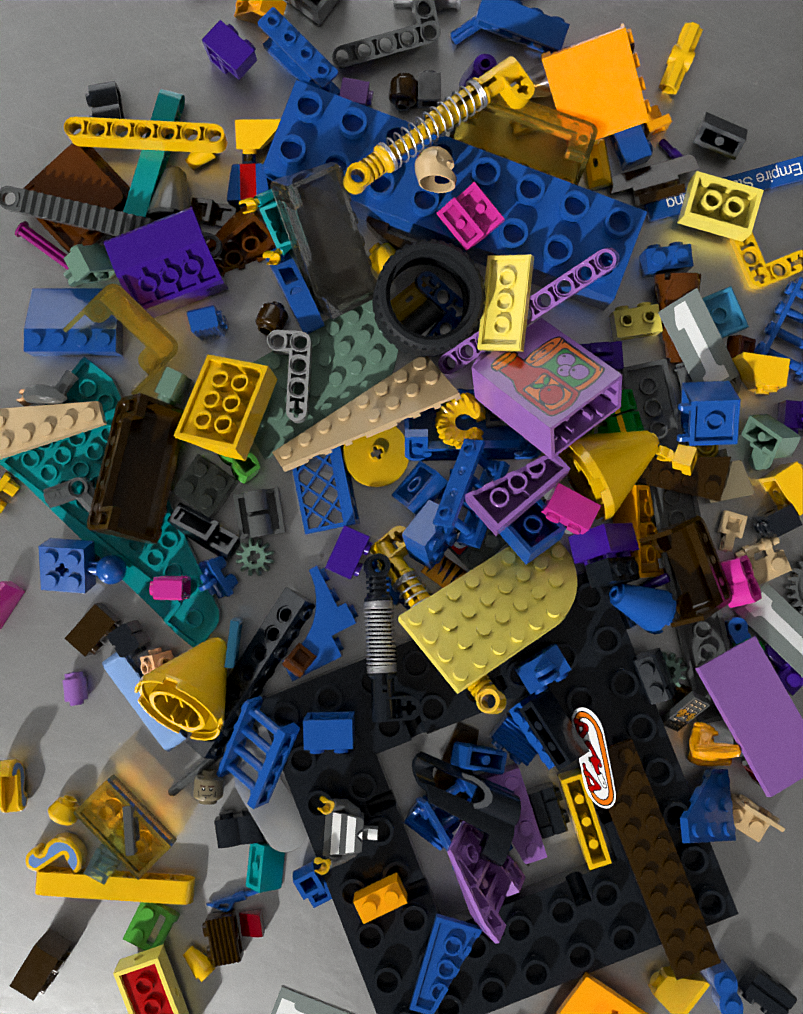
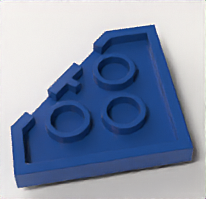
[680,769,736,843]

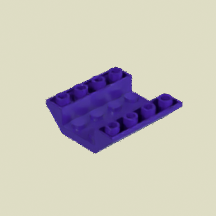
[104,207,228,322]

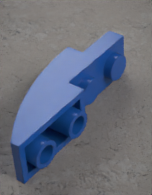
[266,248,325,334]

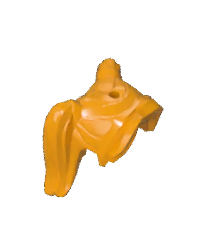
[687,722,741,766]

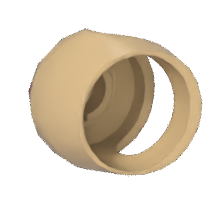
[415,146,457,193]

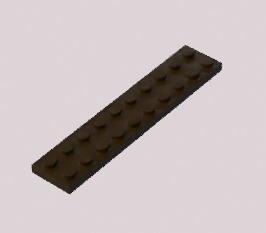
[588,738,721,980]

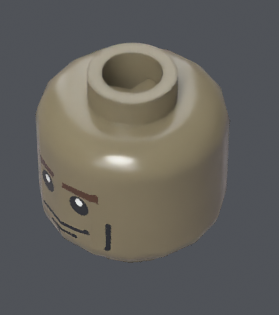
[193,769,224,805]

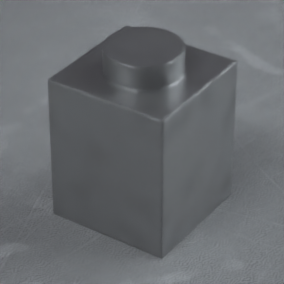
[418,70,441,108]

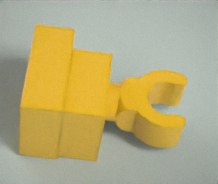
[656,444,698,476]

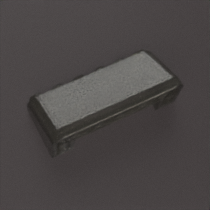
[271,162,377,319]

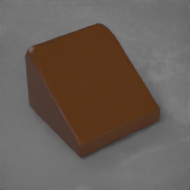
[726,335,756,358]
[282,643,317,678]

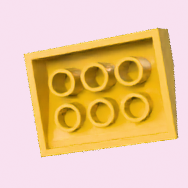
[174,354,278,461]

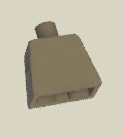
[705,449,754,504]

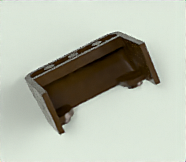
[639,516,732,628]

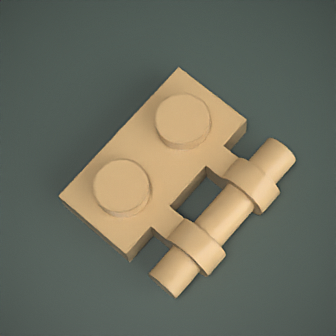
[734,537,792,585]

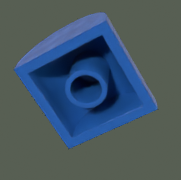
[392,461,448,516]

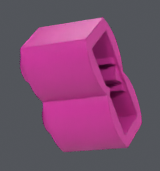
[721,555,762,608]
[149,576,191,600]

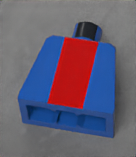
[227,153,270,207]

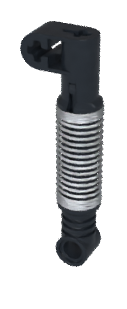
[363,553,421,722]

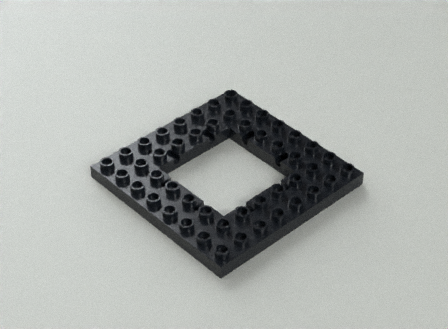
[260,569,739,1014]

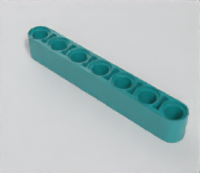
[123,89,185,218]

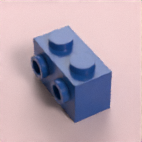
[639,241,694,278]

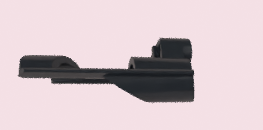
[412,751,521,867]

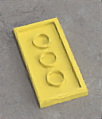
[477,254,534,352]

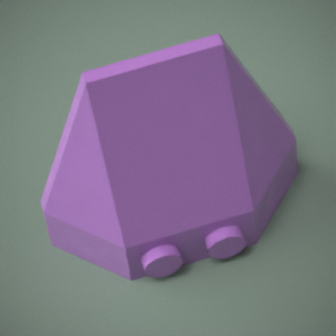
[447,821,526,944]

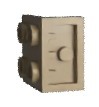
[731,793,786,842]

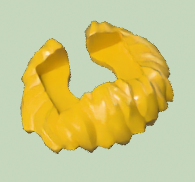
[434,392,486,449]

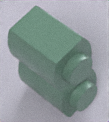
[154,366,192,406]

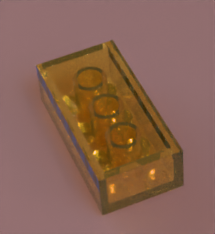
[73,774,177,880]

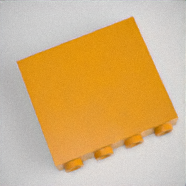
[541,23,652,150]

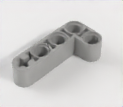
[267,330,313,423]

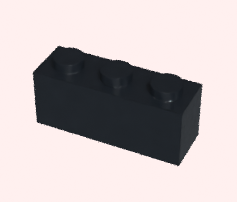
[519,690,590,771]

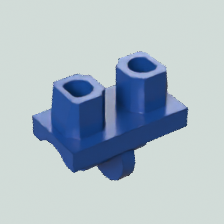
[197,556,238,599]

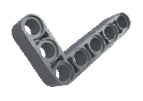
[332,0,441,68]

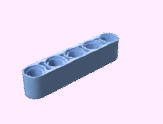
[102,652,188,752]

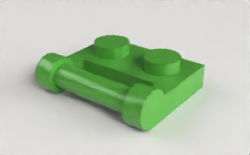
[123,902,180,950]

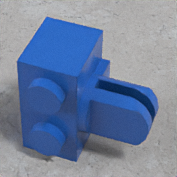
[514,643,572,694]

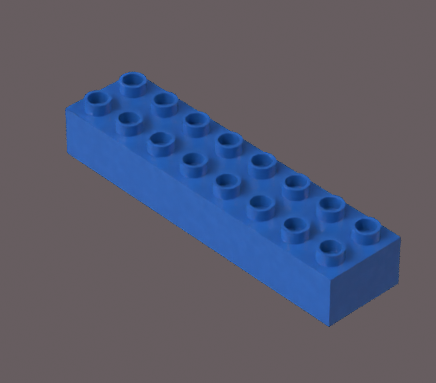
[262,80,647,311]

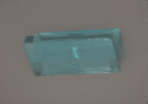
[84,836,121,885]

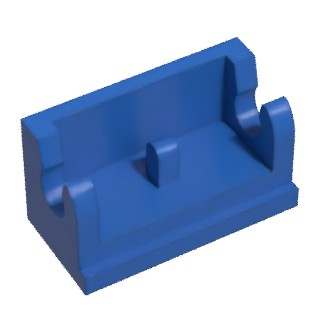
[404,795,461,850]

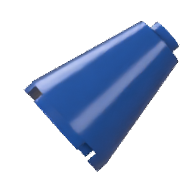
[609,583,677,635]

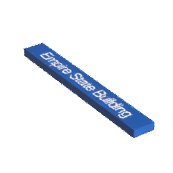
[644,156,803,223]

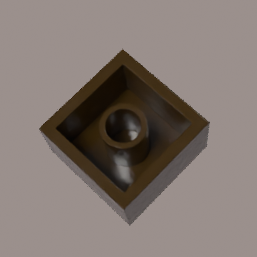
[9,928,73,1001]

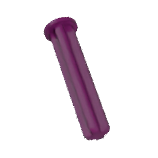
[15,221,69,270]

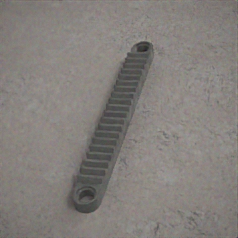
[0,186,223,258]

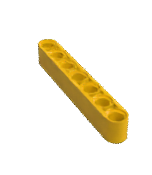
[64,117,228,153]
[35,866,195,905]

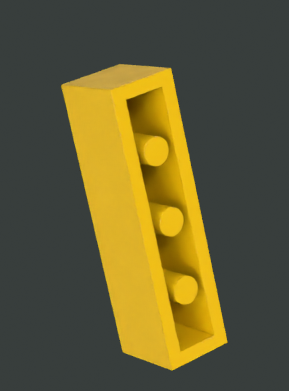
[557,767,612,870]

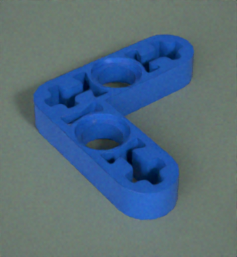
[415,271,464,357]

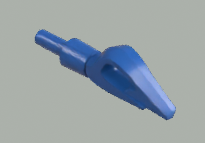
[206,889,258,912]

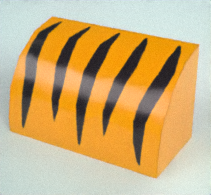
[420,555,467,588]

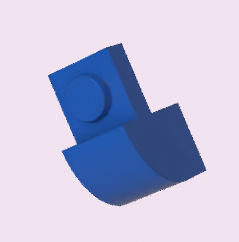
[293,860,332,908]

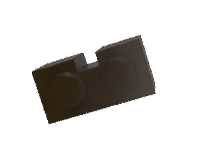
[64,603,121,657]

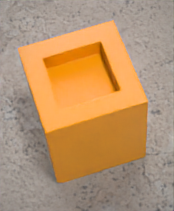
[644,105,672,139]

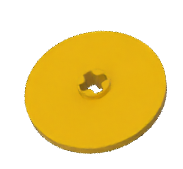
[342,426,409,487]

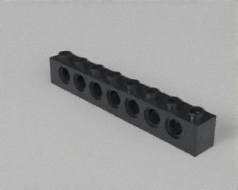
[186,587,316,760]

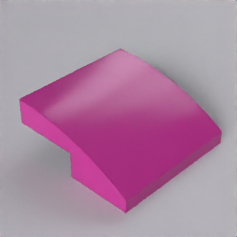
[436,182,505,251]

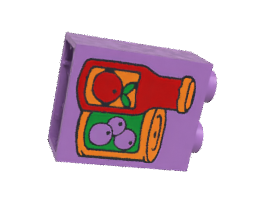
[471,318,622,460]

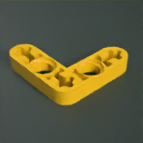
[729,232,803,290]

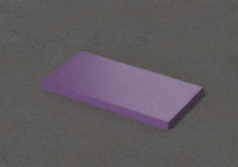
[695,636,803,797]

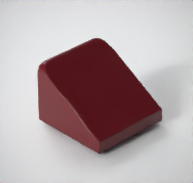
[239,909,265,938]

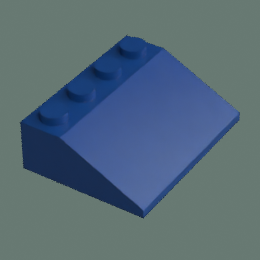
[24,288,123,356]

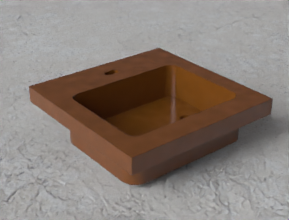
[24,143,130,253]

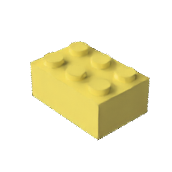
[677,171,764,242]

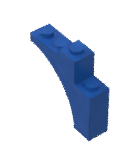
[282,565,359,681]

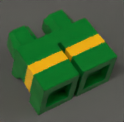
[598,389,644,433]

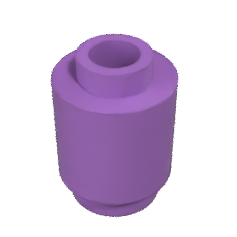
[62,671,88,706]

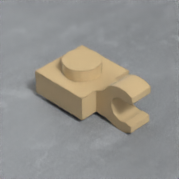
[717,510,748,552]

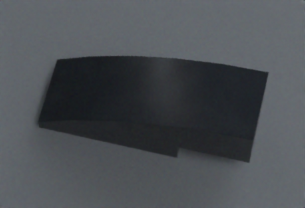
[167,502,241,562]

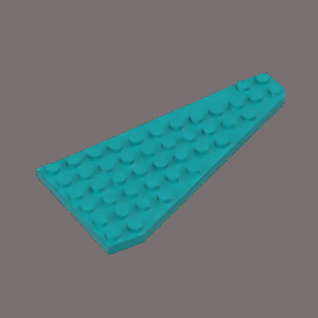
[0,357,221,647]

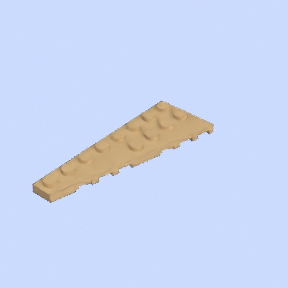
[272,356,461,472]
[0,401,107,460]

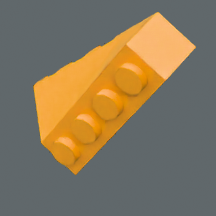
[613,485,664,578]

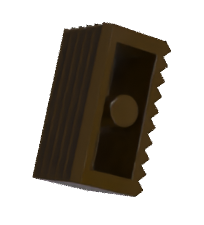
[202,909,244,967]

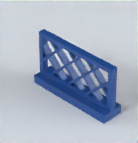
[292,445,360,534]

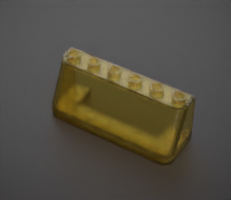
[449,86,598,185]

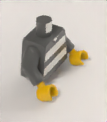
[314,796,378,875]

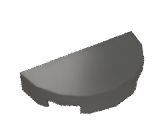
[122,806,140,856]

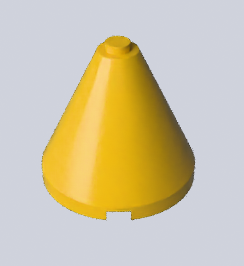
[558,431,660,522]
[134,637,227,741]

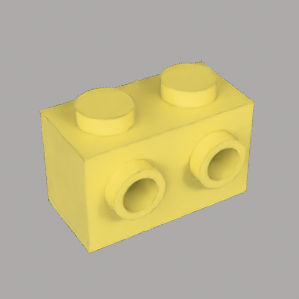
[609,302,663,342]

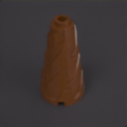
[654,273,701,363]

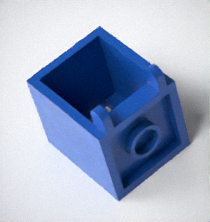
[677,381,741,446]

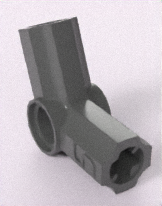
[43,477,95,512]

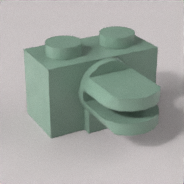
[63,243,116,287]
[741,414,801,470]

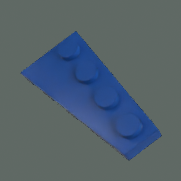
[410,913,483,1014]

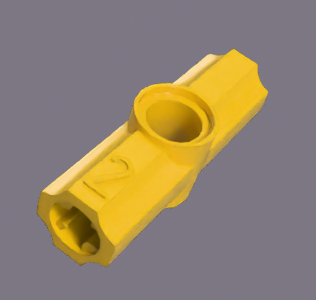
[658,22,703,94]

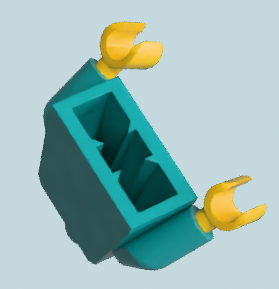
[239,189,299,265]

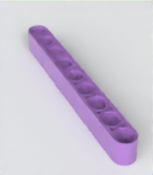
[438,248,620,374]

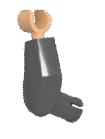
[16,370,79,407]

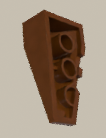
[207,205,276,276]

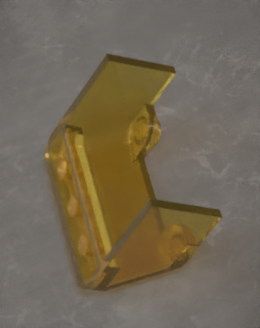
[63,284,178,395]

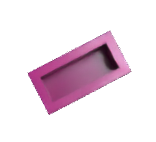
[541,483,601,535]

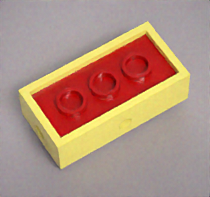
[113,945,189,1014]

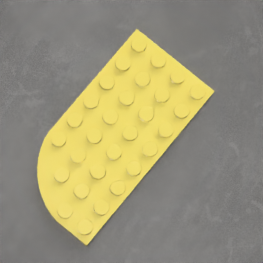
[398,541,577,694]

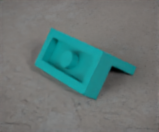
[246,841,285,893]

